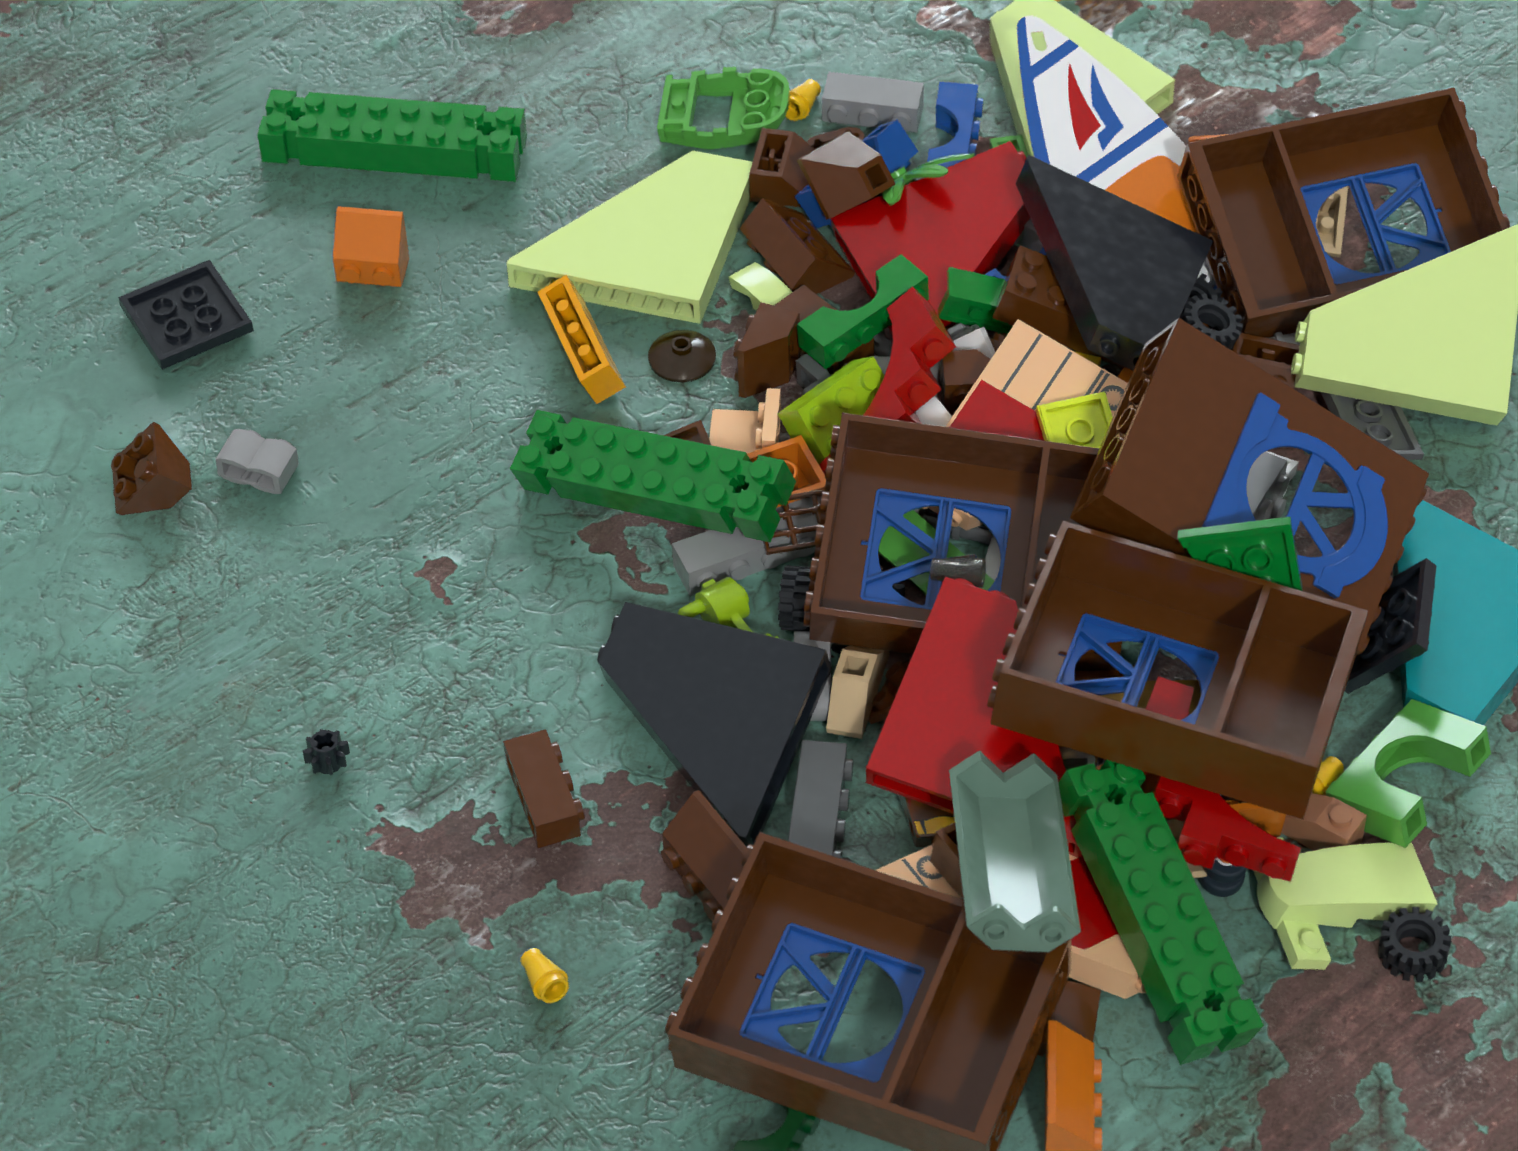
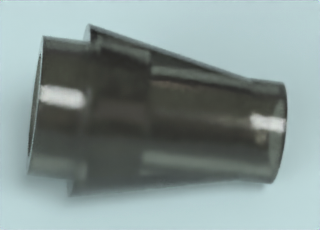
[930,554,986,588]

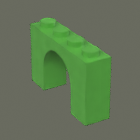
[1325,699,1491,848]

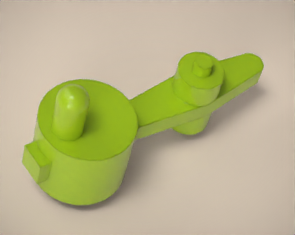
[678,577,779,638]

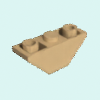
[826,645,890,739]

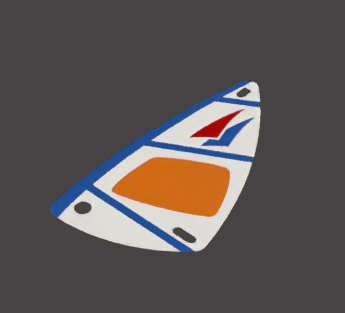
[1017,16,1216,329]

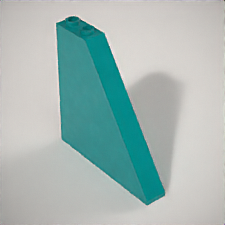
[1393,500,1518,726]

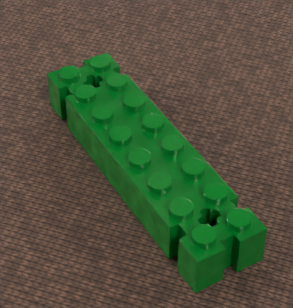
[257,89,527,182]
[510,410,796,543]
[1058,760,1264,1065]

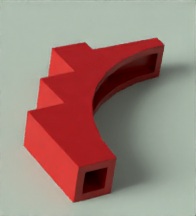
[819,287,956,475]
[1143,676,1301,882]

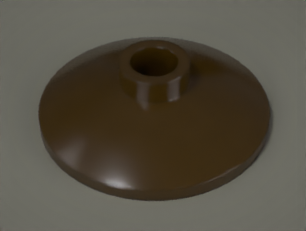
[648,330,716,382]

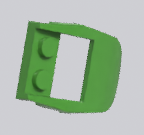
[657,67,790,150]

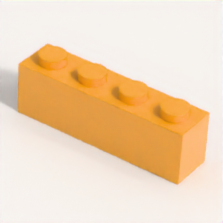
[538,275,626,404]

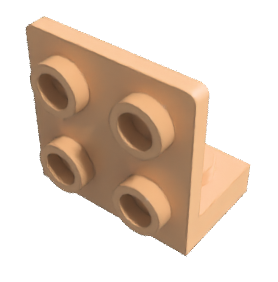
[709,388,781,454]

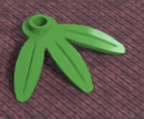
[882,153,975,205]

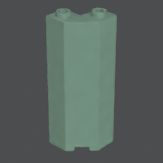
[949,750,1081,952]

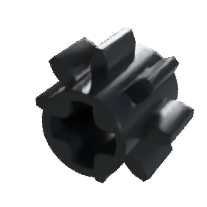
[303,729,350,775]

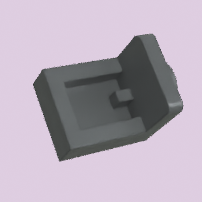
[796,354,831,395]

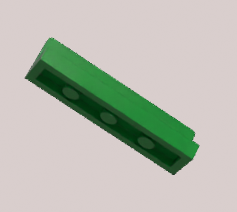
[938,267,1066,347]

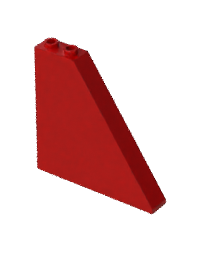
[830,141,1030,336]
[866,576,1082,859]

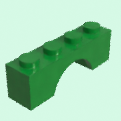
[797,254,929,369]

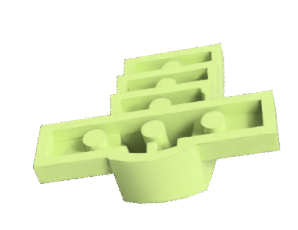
[1253,837,1438,970]

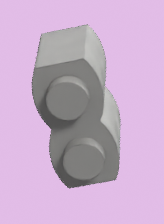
[215,429,299,494]

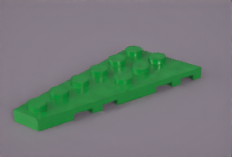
[1177,516,1303,591]

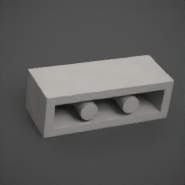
[822,72,924,133]

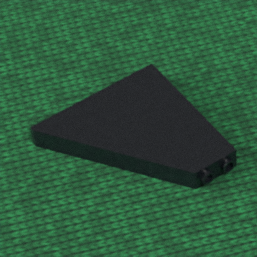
[1016,155,1213,371]
[597,602,832,847]

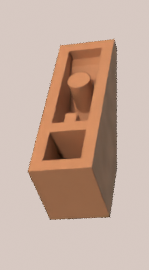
[1281,793,1367,851]

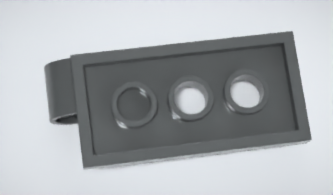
[1321,392,1424,460]

